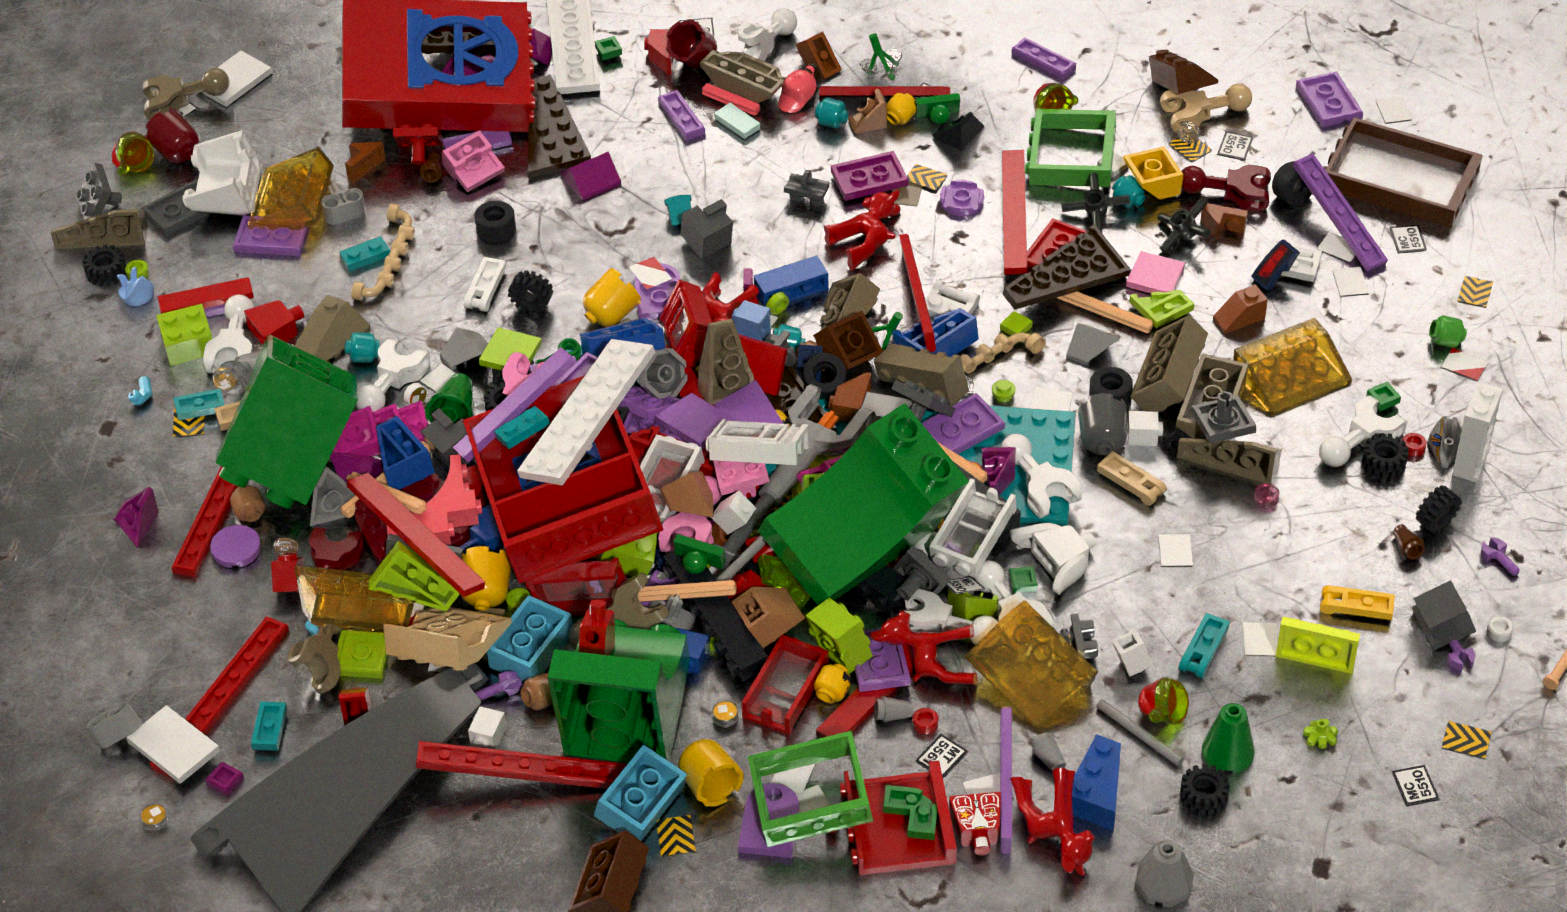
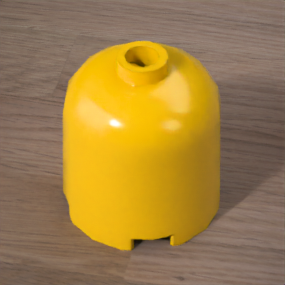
[582,268,641,327]
[461,546,512,611]
[678,739,744,807]

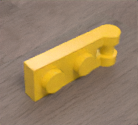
[1320,585,1395,620]

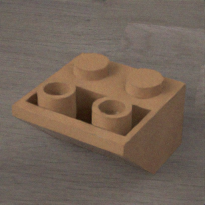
[732,587,805,648]

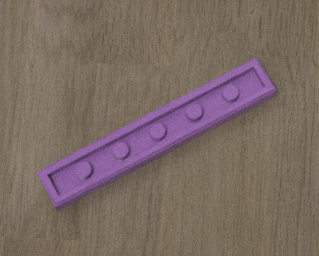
[1293,153,1388,272]
[453,347,576,462]
[1000,707,1012,854]

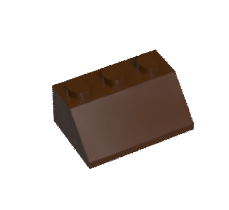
[1149,49,1219,94]
[568,830,649,912]

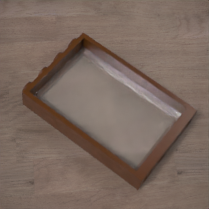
[1323,117,1483,228]

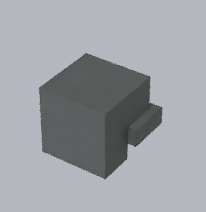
[681,199,733,260]
[421,408,475,469]
[1411,580,1476,650]

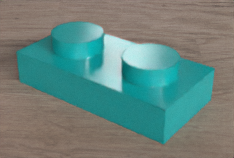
[339,236,390,272]
[173,388,225,421]
[494,406,550,449]
[251,701,287,751]

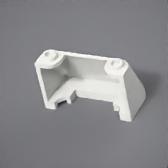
[183,130,261,216]

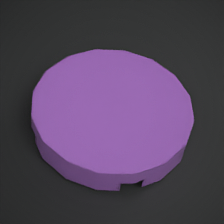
[940,180,985,216]
[210,525,261,568]

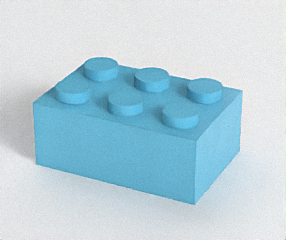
[487,595,573,683]
[594,745,687,841]

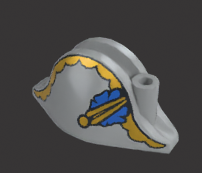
[1428,416,1462,468]

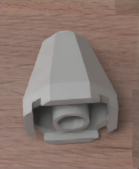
[636,348,688,399]
[1135,840,1194,908]

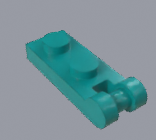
[1178,613,1230,679]

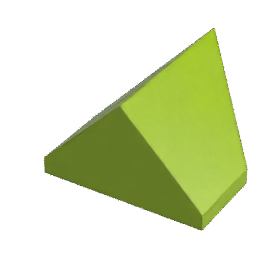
[947,588,998,621]

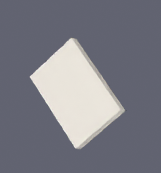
[201,51,272,107]
[126,705,220,784]

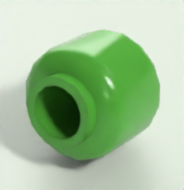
[1429,315,1467,348]

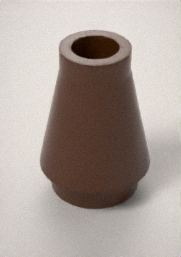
[420,153,442,183]
[1393,524,1425,559]

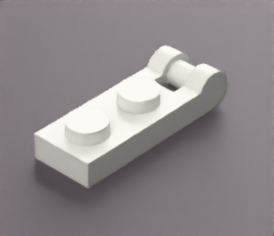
[464,257,506,312]

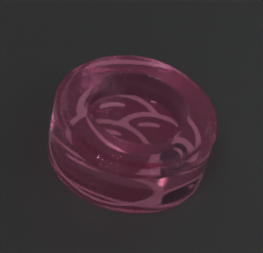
[1254,483,1280,508]

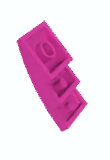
[333,401,429,457]

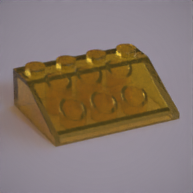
[247,147,334,230]
[1233,317,1352,415]
[295,565,414,631]
[965,600,1098,730]

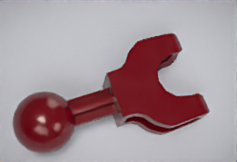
[1181,164,1271,211]
[301,527,364,611]

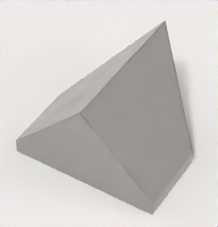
[1066,323,1120,365]
[440,327,488,370]
[310,467,355,526]

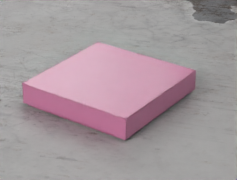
[1126,251,1185,293]

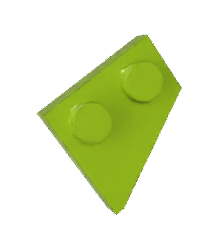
[1129,290,1194,329]

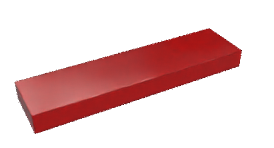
[157,277,254,314]

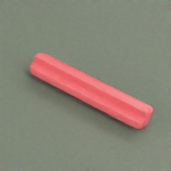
[702,83,760,116]

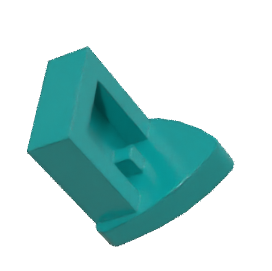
[664,194,692,227]

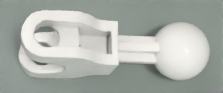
[738,8,798,61]
[203,295,254,373]
[356,339,431,412]
[1319,396,1407,467]
[1001,434,1082,518]
[975,560,1054,651]
[897,589,1002,648]

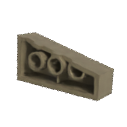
[874,344,969,406]

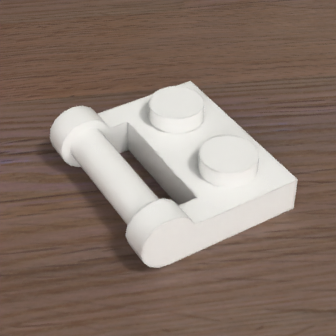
[1276,241,1322,282]
[925,280,980,318]

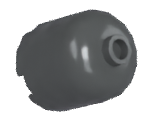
[1078,393,1127,455]

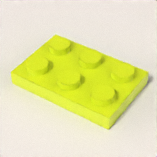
[1276,617,1360,674]

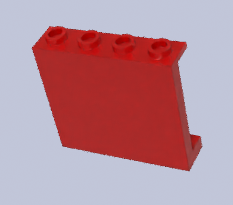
[839,761,957,875]

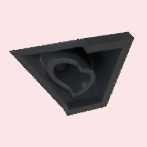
[932,112,984,151]

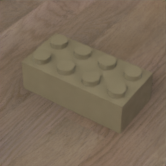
[1130,315,1208,412]
[1176,353,1248,439]

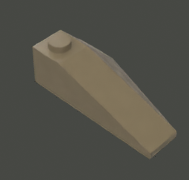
[51,209,148,249]
[816,273,880,343]
[295,295,370,361]
[698,319,754,405]
[1177,438,1282,485]

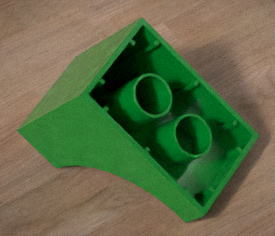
[215,334,358,509]
[758,403,969,605]
[547,619,690,764]

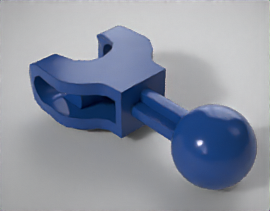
[460,504,504,554]

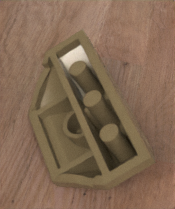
[700,50,784,103]

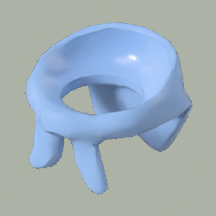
[117,267,154,306]

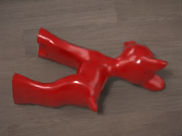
[824,189,901,271]
[702,272,759,322]
[870,611,978,685]
[1010,768,1095,876]

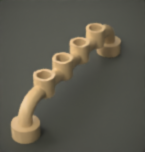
[351,203,415,301]
[960,332,1046,374]

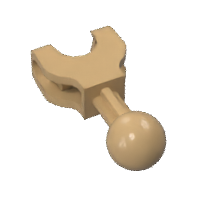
[1160,83,1253,133]

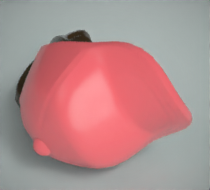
[778,63,821,113]

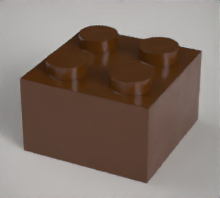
[813,311,883,376]

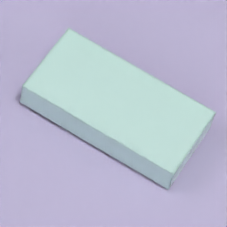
[714,103,760,139]

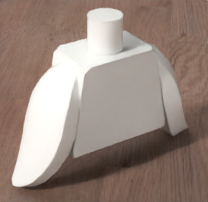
[1009,523,1095,595]

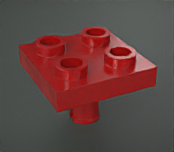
[393,124,443,165]

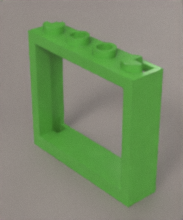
[1025,109,1116,187]
[748,731,873,847]

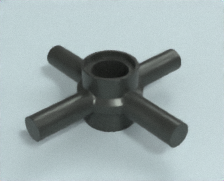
[1061,173,1130,232]
[1158,197,1211,253]

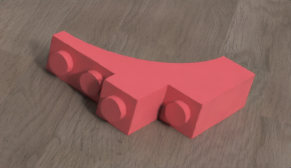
[387,454,483,546]

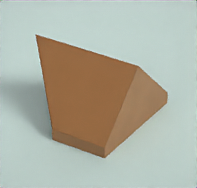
[848,89,887,133]
[659,471,713,517]

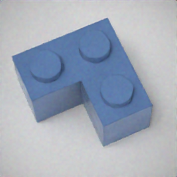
[732,300,771,342]

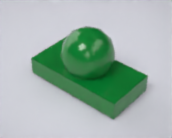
[915,93,960,125]
[673,534,726,574]

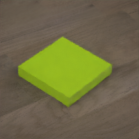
[479,327,542,371]
[337,630,389,679]

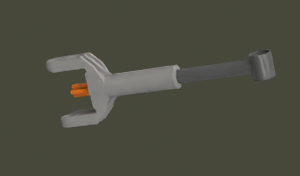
[710,384,876,571]

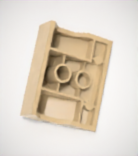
[383,607,512,671]

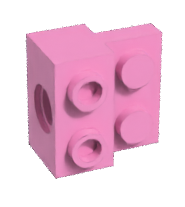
[442,130,505,192]

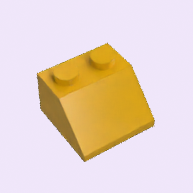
[1123,146,1183,199]

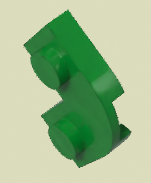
[883,785,937,840]

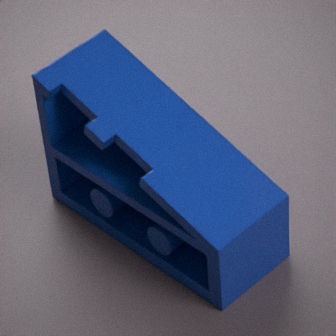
[892,308,979,357]
[580,318,665,357]
[376,416,435,490]
[1072,734,1121,831]

